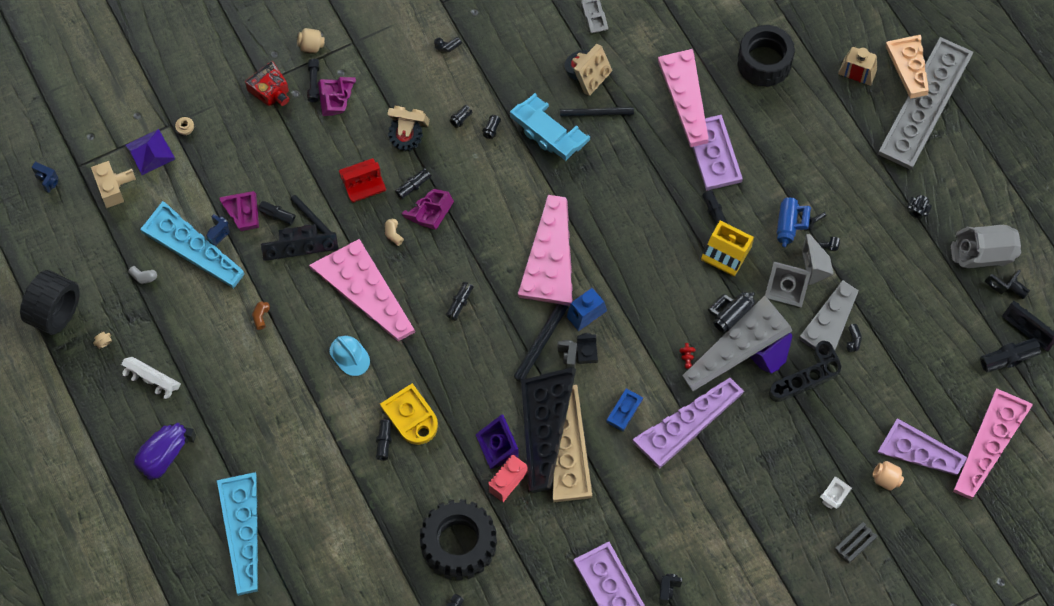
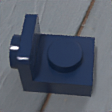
[31,161,58,193]
[206,214,230,246]

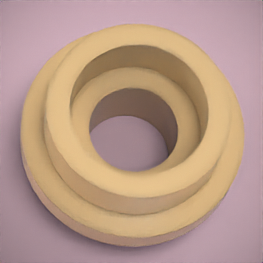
[175,117,194,135]
[93,332,112,349]

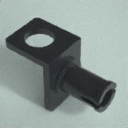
[984,269,1030,300]

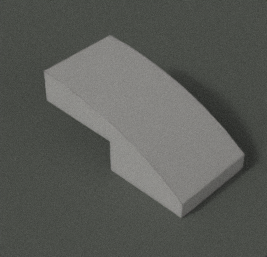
[581,0,608,34]

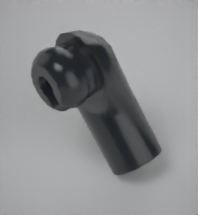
[434,37,462,52]
[846,324,862,352]

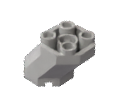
[951,225,1021,268]

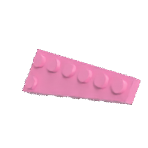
[953,389,1033,500]

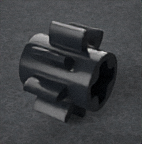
[907,195,932,219]

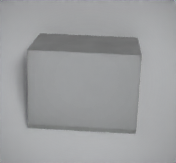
[765,262,811,307]

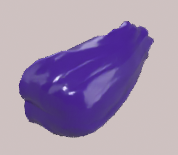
[134,423,186,480]

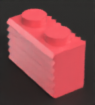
[489,455,528,502]

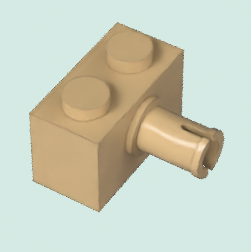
[91,161,136,208]

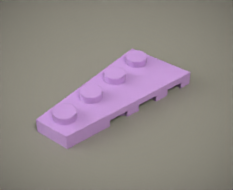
[878,418,967,476]

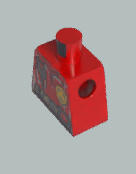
[245,61,289,106]

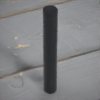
[290,195,331,234]

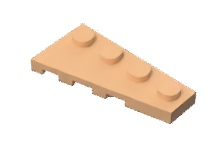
[886,35,929,99]

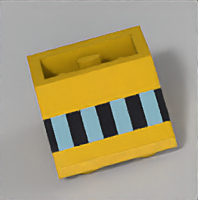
[701,220,754,277]

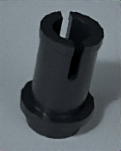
[450,105,473,128]
[482,115,501,139]

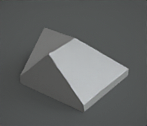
[802,234,833,285]

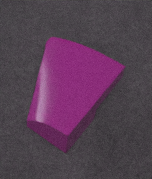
[318,77,356,116]
[402,189,454,230]

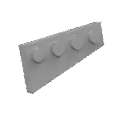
[799,280,859,355]

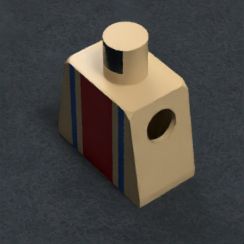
[838,47,877,86]

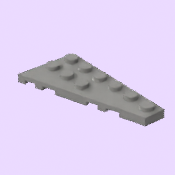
[682,296,792,391]

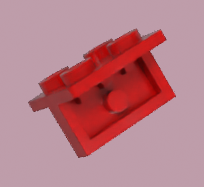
[339,158,386,203]

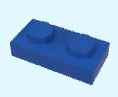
[606,388,643,432]

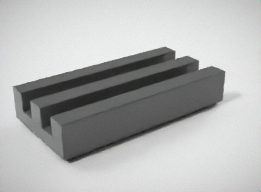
[835,522,878,564]

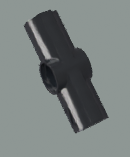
[980,338,1041,373]

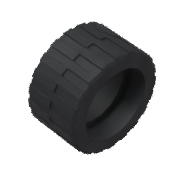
[737,25,795,87]
[20,270,80,335]

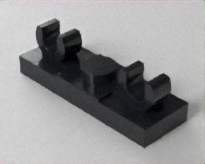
[1002,301,1054,352]

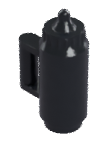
[708,292,755,333]

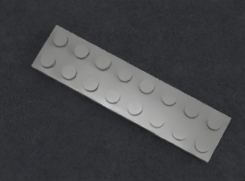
[878,37,973,170]

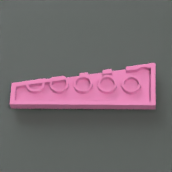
[658,49,708,147]

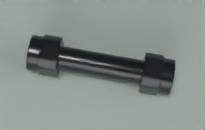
[307,58,319,102]

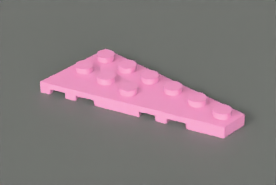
[518,195,573,306]
[309,239,415,341]

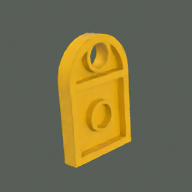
[380,383,438,445]

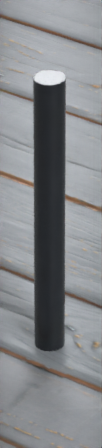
[560,107,634,117]

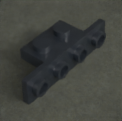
[261,224,338,261]

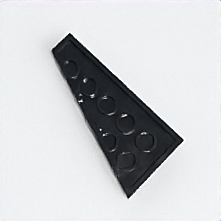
[521,367,576,493]

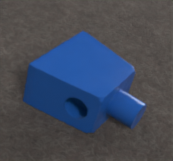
[567,288,607,331]

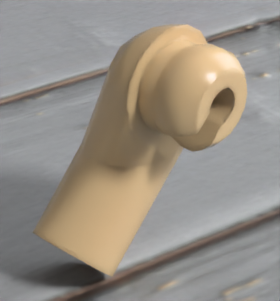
[385,218,404,246]

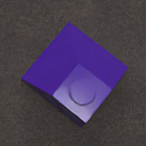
[750,333,792,374]

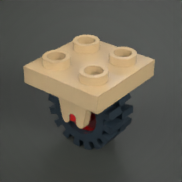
[388,106,430,151]

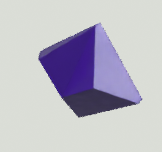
[126,129,175,175]

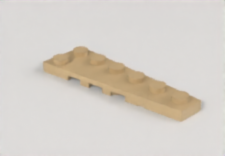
[553,385,592,502]

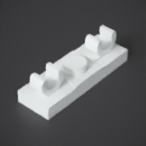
[122,357,181,399]

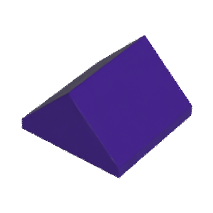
[475,415,519,469]

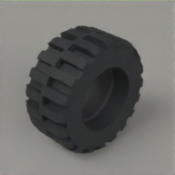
[420,499,497,580]

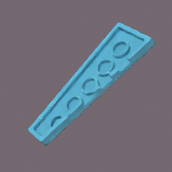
[140,201,245,289]
[217,472,258,596]

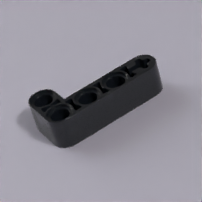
[769,341,842,402]

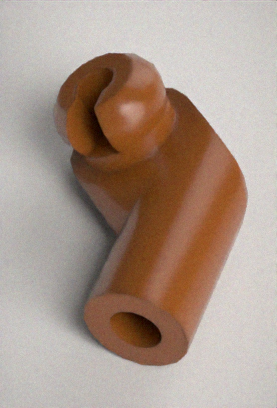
[252,301,270,330]

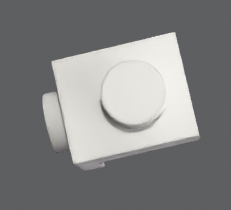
[820,477,852,509]

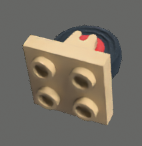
[565,44,612,96]

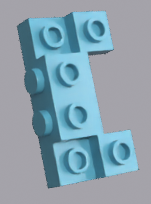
[510,93,590,161]

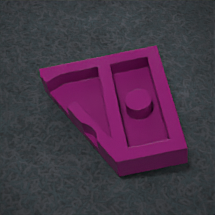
[220,191,259,231]

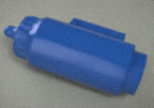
[777,198,811,247]

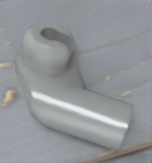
[128,266,157,284]

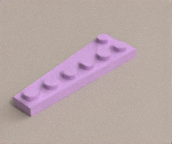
[632,378,744,469]

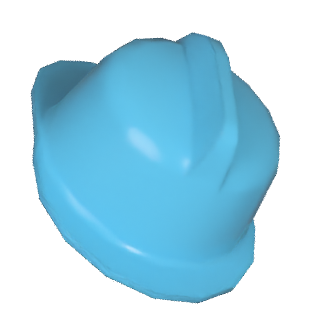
[330,336,370,376]

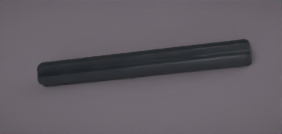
[514,304,568,382]

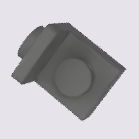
[557,340,577,368]

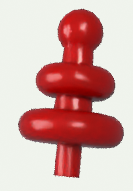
[679,343,695,369]

